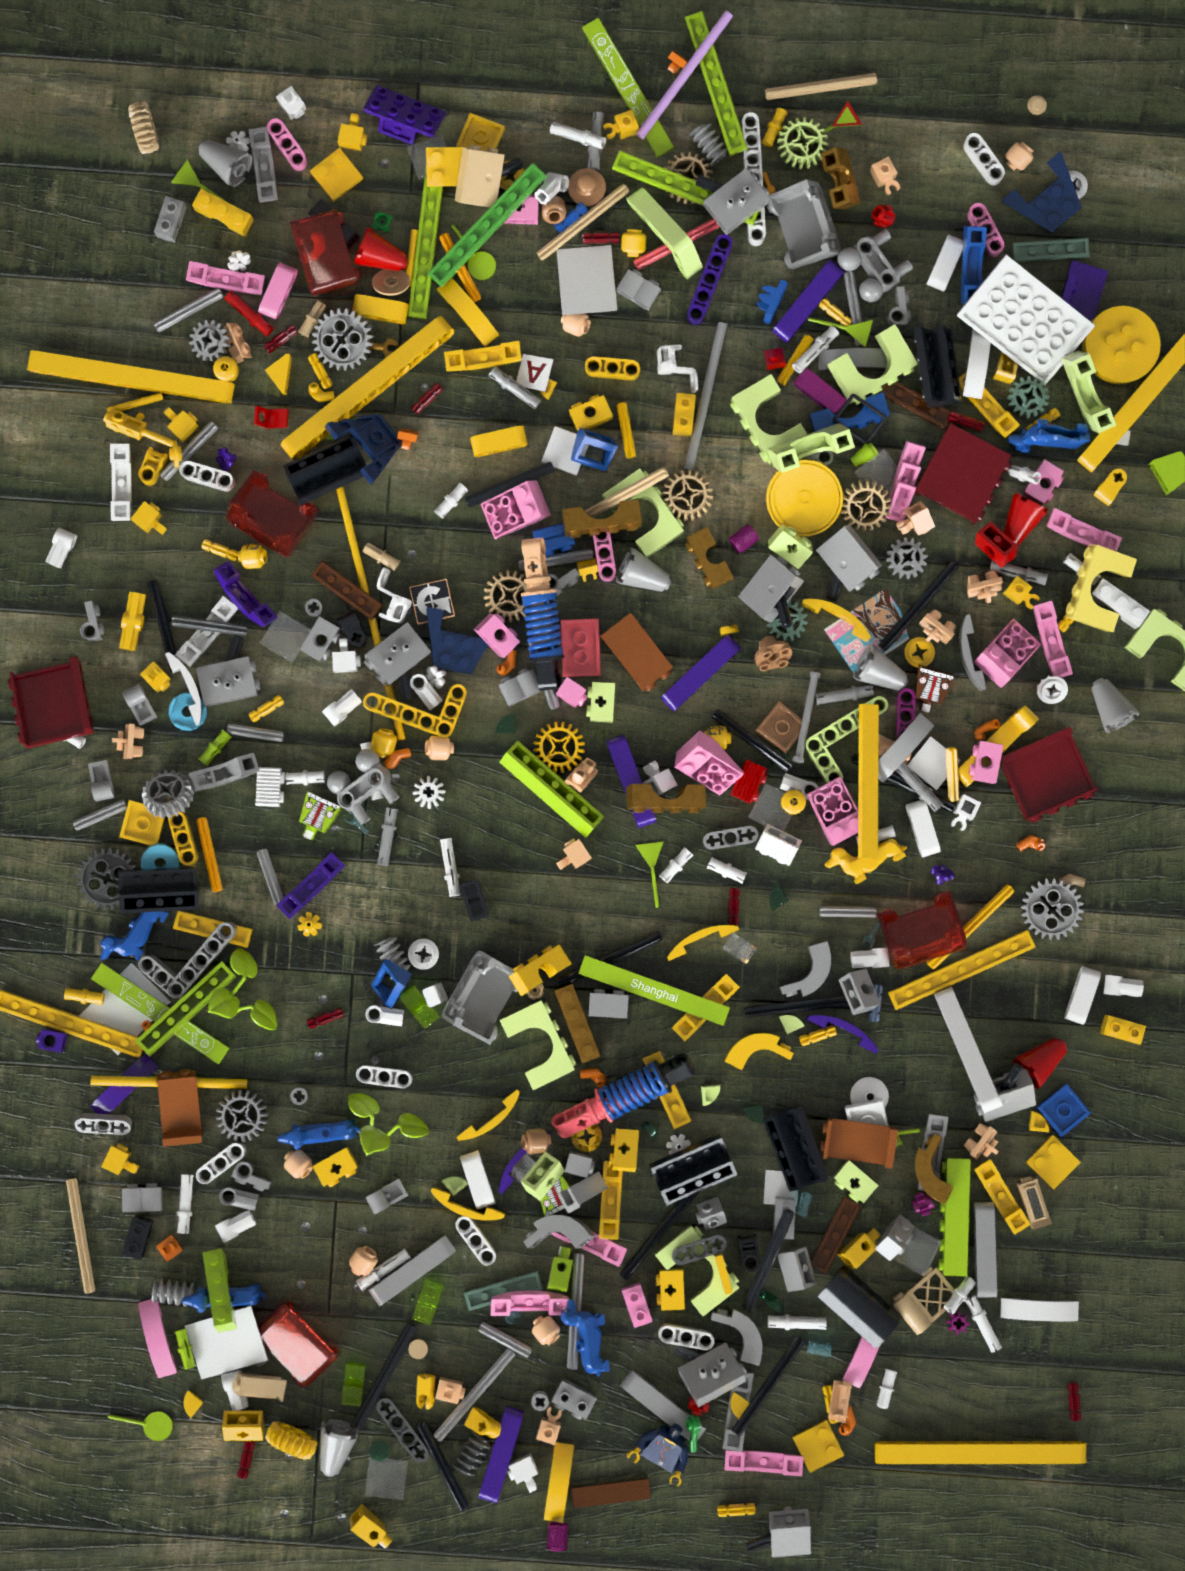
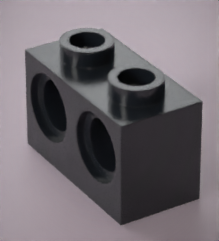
[459,879,490,922]
[122,1215,154,1260]

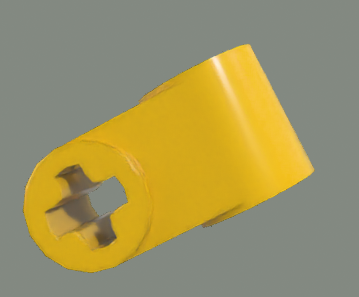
[138,447,168,486]
[1093,469,1127,506]
[464,1406,501,1439]

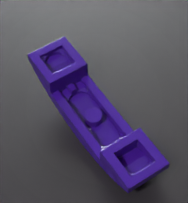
[214,561,278,627]
[276,852,345,920]
[806,1015,878,1054]
[90,1053,159,1114]
[499,1131,552,1194]

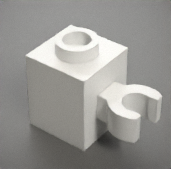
[276,86,306,120]
[332,638,361,673]
[643,761,678,796]
[951,794,981,831]
[507,1453,538,1492]

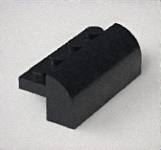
[913,326,962,408]
[283,434,367,505]
[118,867,199,914]
[763,1106,829,1192]
[649,1134,738,1206]
[817,1265,902,1349]

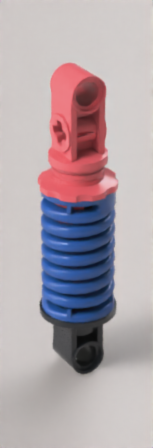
[551,1053,696,1138]

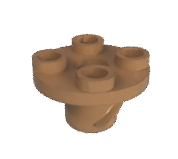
[568,168,606,207]
[754,636,792,671]

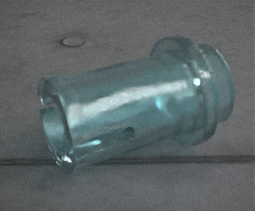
[795,1191,814,1217]
[807,1341,832,1358]

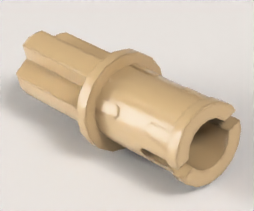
[298,301,326,338]
[363,543,400,571]

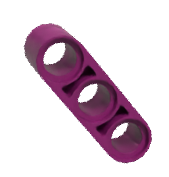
[793,368,846,415]
[895,688,916,740]

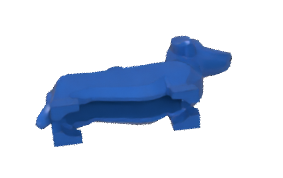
[1007,419,1090,453]
[100,911,170,960]
[278,1119,361,1150]
[182,1284,267,1313]
[561,1299,610,1377]

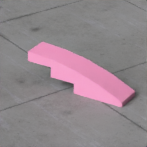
[884,440,926,522]

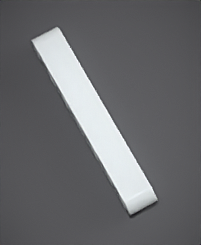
[741,112,766,246]
[934,987,1002,1113]

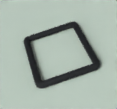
[833,394,887,444]

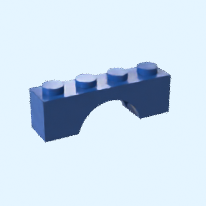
[960,226,987,305]
[809,393,890,432]

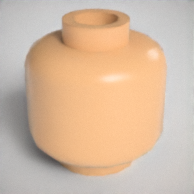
[1005,142,1034,171]
[561,313,591,337]
[425,735,454,760]
[284,1150,313,1178]
[349,1246,378,1276]
[532,1316,560,1346]

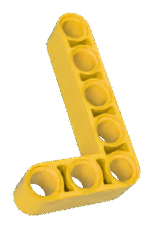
[363,684,467,737]
[958,705,1039,787]

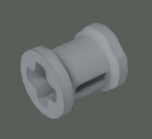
[531,1391,549,1411]

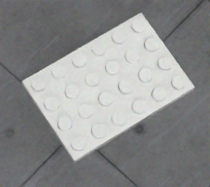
[957,254,1095,385]

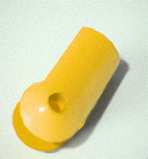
[416,1374,436,1410]

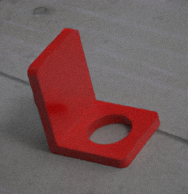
[254,406,289,429]

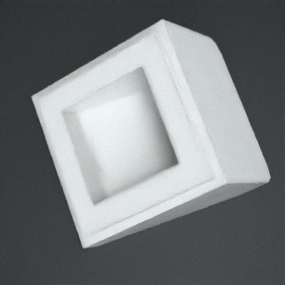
[422,982,448,1007]

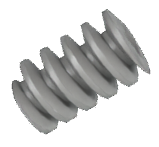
[689,123,728,166]
[374,937,411,980]
[152,1278,194,1307]

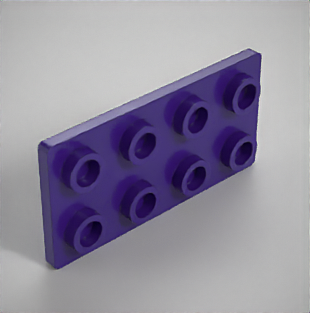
[363,85,446,145]
[1060,260,1108,321]

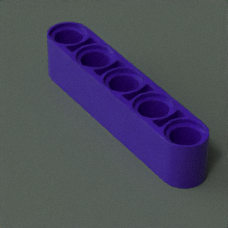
[687,234,732,325]
[772,260,845,343]
[661,634,741,712]
[606,734,657,828]
[478,1406,524,1503]

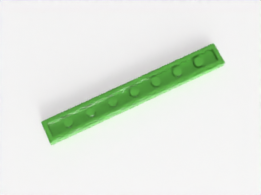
[427,163,547,287]

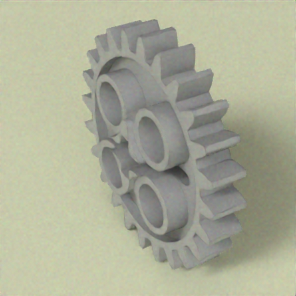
[312,308,374,371]
[1021,877,1084,940]

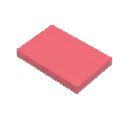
[561,619,601,677]

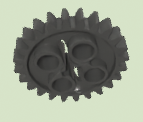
[76,848,137,910]

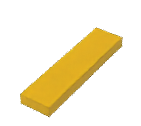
[173,911,253,948]
[642,1051,691,1129]

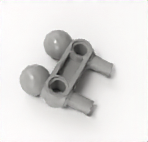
[838,229,913,302]
[327,749,400,825]

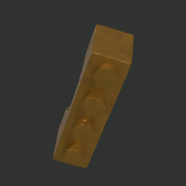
[562,500,642,538]
[626,784,706,814]
[555,984,600,1063]

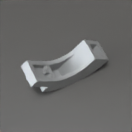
[189,753,260,792]
[780,941,831,997]
[524,1215,595,1248]
[710,1308,763,1366]

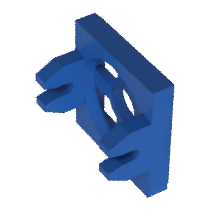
[757,279,788,324]

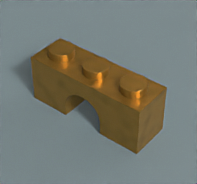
[820,147,861,210]
[685,527,734,590]

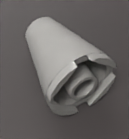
[199,139,252,187]
[616,548,671,592]
[853,645,909,691]
[1091,678,1139,733]
[320,1419,359,1477]

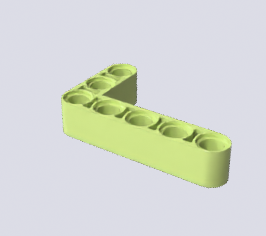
[626,187,703,279]
[805,696,888,784]

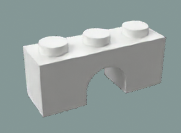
[1091,578,1150,629]

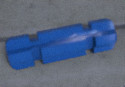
[554,202,588,233]

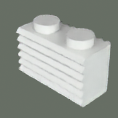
[255,767,285,807]
[755,824,802,866]

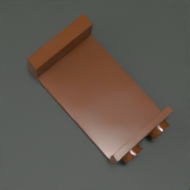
[600,613,673,692]
[156,1069,202,1147]
[820,1117,898,1169]

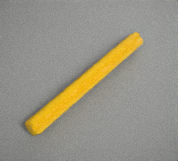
[927,884,1014,969]

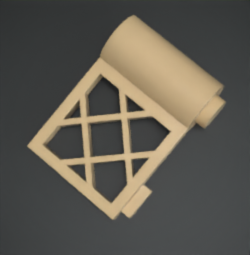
[892,1267,954,1335]

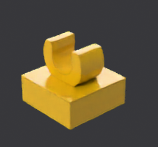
[576,558,598,582]

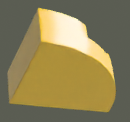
[539,379,557,400]
[719,625,739,636]
[1029,1111,1049,1132]
[184,1390,204,1418]
[731,1392,750,1419]

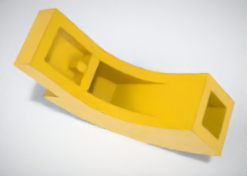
[724,1033,794,1070]

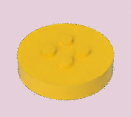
[1082,306,1161,384]
[766,458,843,537]

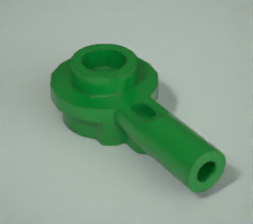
[686,1414,701,1452]

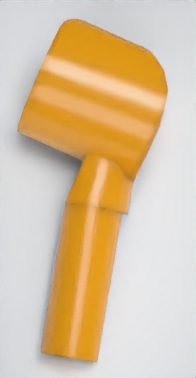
[762,172,775,195]

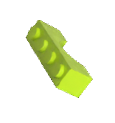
[202,1248,237,1333]

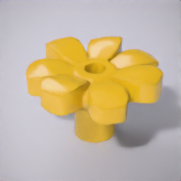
[298,912,322,937]

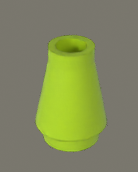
[850,442,879,467]

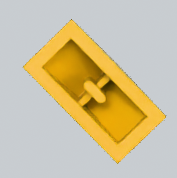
[992,351,1018,385]
[265,354,292,395]

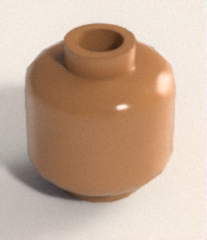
[541,195,566,224]
[521,1128,551,1154]

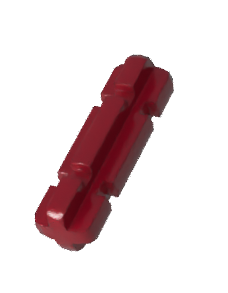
[583,232,620,244]
[264,324,298,354]
[411,383,443,415]
[948,411,985,431]
[728,888,740,926]
[306,1008,344,1029]
[1068,1382,1081,1421]
[237,1441,255,1479]

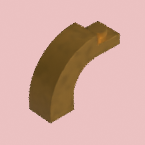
[915,1134,954,1205]

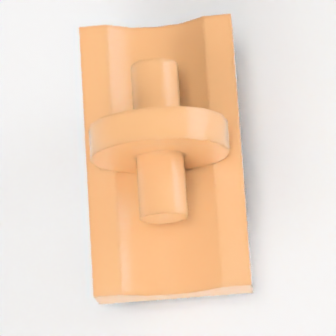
[967,570,1003,603]
[919,609,956,645]
[112,724,144,759]
[564,758,599,793]
[964,1123,998,1160]

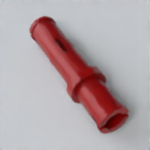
[224,290,274,337]

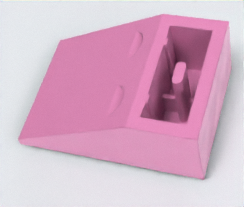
[481,480,551,539]
[973,618,1041,688]
[675,730,744,795]
[806,776,858,846]

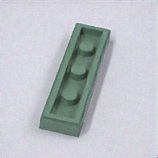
[1012,238,1090,263]
[463,1270,543,1311]

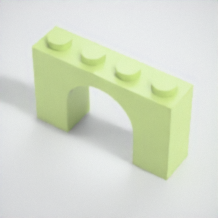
[827,324,918,404]
[1061,350,1116,433]
[730,374,807,465]
[767,423,855,473]
[602,469,684,558]
[1124,609,1185,691]
[500,1000,577,1090]
[655,1225,739,1316]

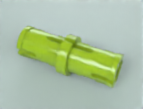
[198,729,232,767]
[174,1328,196,1369]

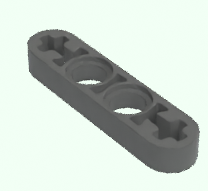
[377,1397,429,1463]

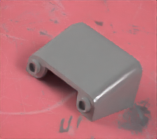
[767,179,841,269]
[442,950,518,1045]

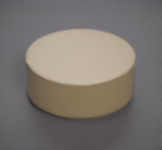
[408,1339,428,1359]

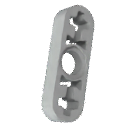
[703,826,758,850]
[75,1113,132,1135]

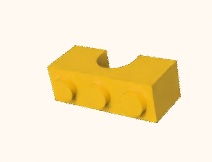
[192,189,254,237]
[509,945,572,996]

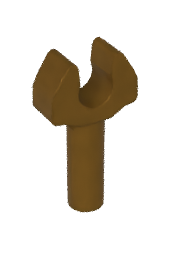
[368,338,399,358]

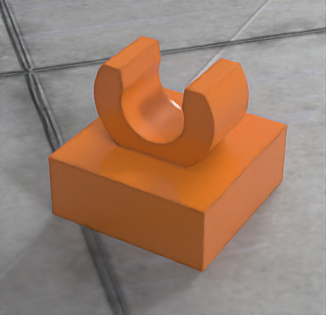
[668,51,688,74]
[397,428,419,450]
[156,1234,184,1262]

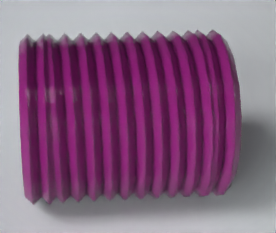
[728,523,760,554]
[547,1522,568,1551]

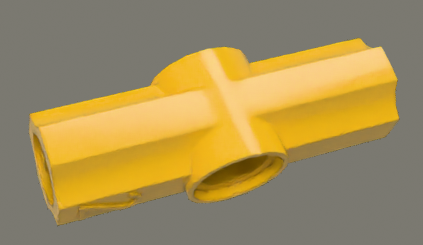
[119,592,146,651]

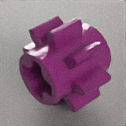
[911,1192,934,1217]
[945,1310,970,1335]

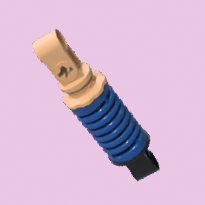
[521,537,565,691]

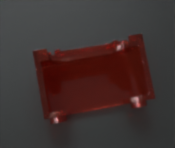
[290,209,361,296]
[226,470,319,558]
[877,891,967,969]
[258,1298,341,1387]

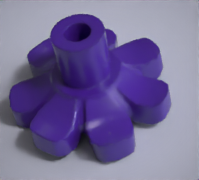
[216,447,237,472]
[930,865,955,885]

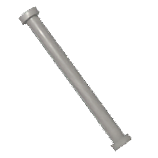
[792,672,821,763]

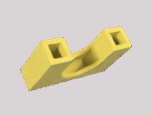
[1066,544,1137,632]

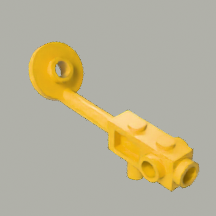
[104,409,182,468]

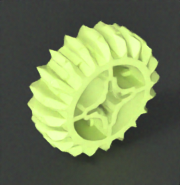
[777,117,828,169]

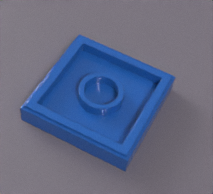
[1036,1083,1091,1137]

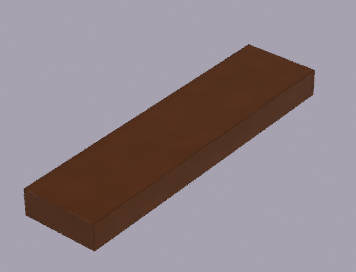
[878,381,951,430]
[311,560,383,620]
[810,1196,862,1274]
[571,1478,651,1508]

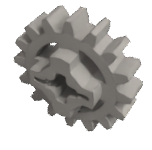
[189,320,231,362]
[886,537,928,580]

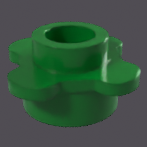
[372,211,393,233]

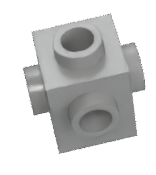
[695,1197,727,1230]

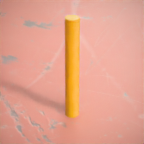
[406,229,418,287]
[106,392,164,412]

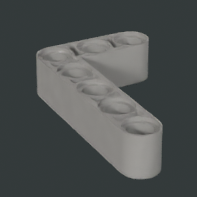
[138,921,237,999]

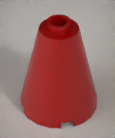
[354,227,409,272]
[1003,492,1049,546]
[1013,1038,1067,1089]

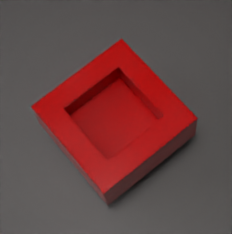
[763,348,786,370]

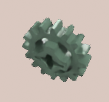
[1007,376,1050,419]
[766,600,808,641]

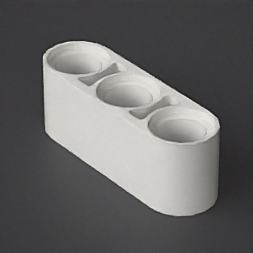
[963,133,1005,185]
[927,234,963,292]
[179,461,235,491]
[906,800,941,858]
[1064,966,1101,1025]
[356,1065,413,1088]
[196,1142,247,1184]
[460,1150,496,1210]
[456,1216,496,1265]
[658,1323,714,1350]

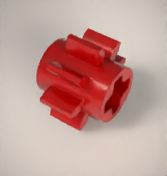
[872,204,895,228]
[688,1395,710,1416]

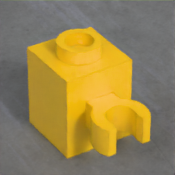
[603,110,639,140]
[338,113,367,151]
[163,407,199,443]
[130,501,167,535]
[1002,576,1040,609]
[140,661,172,692]
[101,1143,140,1175]

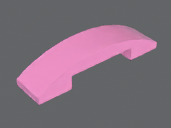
[186,261,265,295]
[1047,508,1122,552]
[1033,601,1073,678]
[551,1231,627,1267]
[490,1290,569,1316]
[138,1299,177,1378]
[842,1337,880,1388]
[724,1450,803,1476]

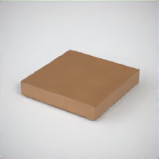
[755,701,802,755]

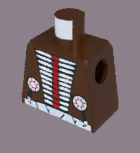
[915,665,955,713]

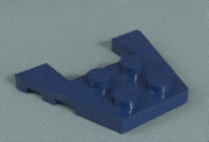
[1002,152,1082,233]
[325,413,402,484]
[426,607,488,674]

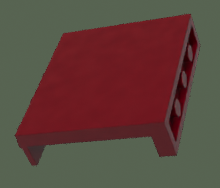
[914,423,1012,525]
[8,656,94,749]
[1000,727,1099,823]

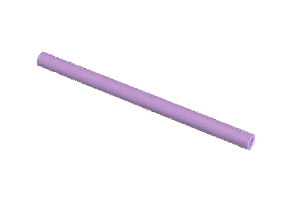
[636,11,733,140]

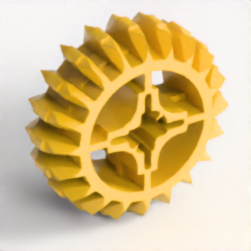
[533,721,585,773]
[265,1421,318,1460]

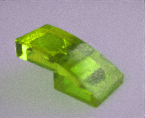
[399,985,440,1029]
[412,1279,444,1325]
[342,1362,366,1406]

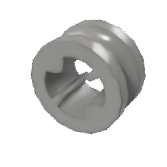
[305,599,322,617]
[290,1087,309,1105]

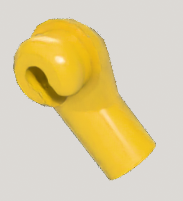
[308,382,335,402]

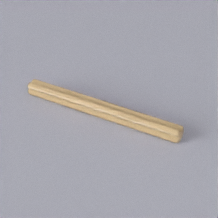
[765,73,877,100]
[537,184,629,260]
[584,467,669,518]
[66,1178,95,1293]

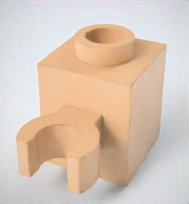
[870,156,900,196]
[896,501,935,536]
[556,838,592,870]
[435,1377,466,1404]
[536,1406,562,1445]

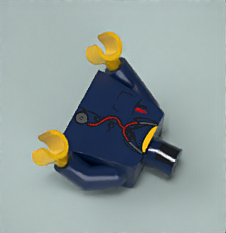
[627,1424,688,1487]

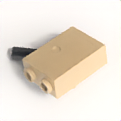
[454,145,523,207]

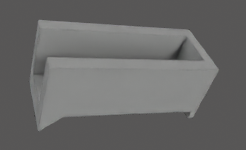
[558,1171,608,1213]

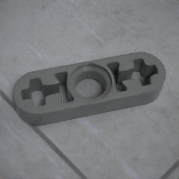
[672,1234,727,1265]

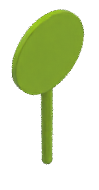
[452,225,496,280]
[108,1411,173,1441]

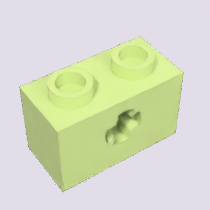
[768,524,813,569]
[586,682,615,723]
[521,1152,565,1201]
[832,1160,878,1203]

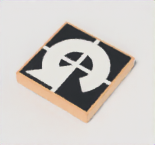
[409,579,455,625]

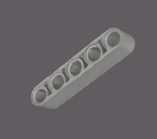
[973,1202,997,1298]
[368,1235,456,1306]
[620,1369,707,1441]

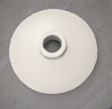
[850,1077,889,1108]

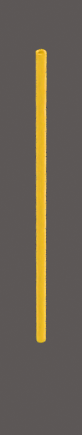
[336,486,406,741]

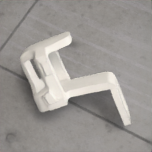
[657,345,698,393]
[377,567,412,623]

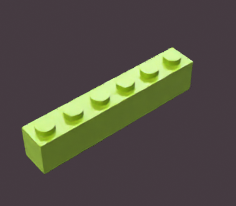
[500,741,604,838]
[135,961,236,1057]
[938,1157,970,1276]

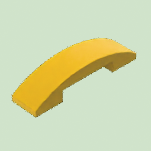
[436,278,499,347]
[444,341,522,372]
[959,371,1020,438]
[801,599,871,643]
[667,925,739,961]
[672,974,740,1041]
[456,1089,520,1141]
[974,1159,1031,1235]
[599,1161,623,1240]
[431,1186,505,1220]
[544,1442,574,1523]

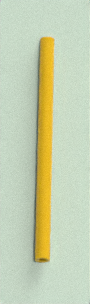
[91,1075,247,1089]

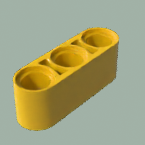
[352,294,409,324]
[585,356,640,381]
[470,426,528,457]
[168,812,198,866]

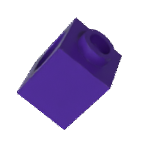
[36,1029,68,1053]

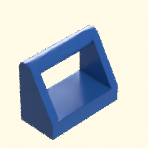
[571,427,618,471]
[371,959,412,1009]

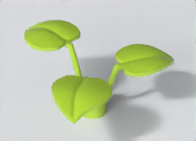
[208,948,277,1030]
[348,1093,430,1155]

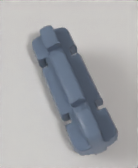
[868,984,883,1022]

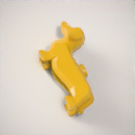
[824,838,907,884]

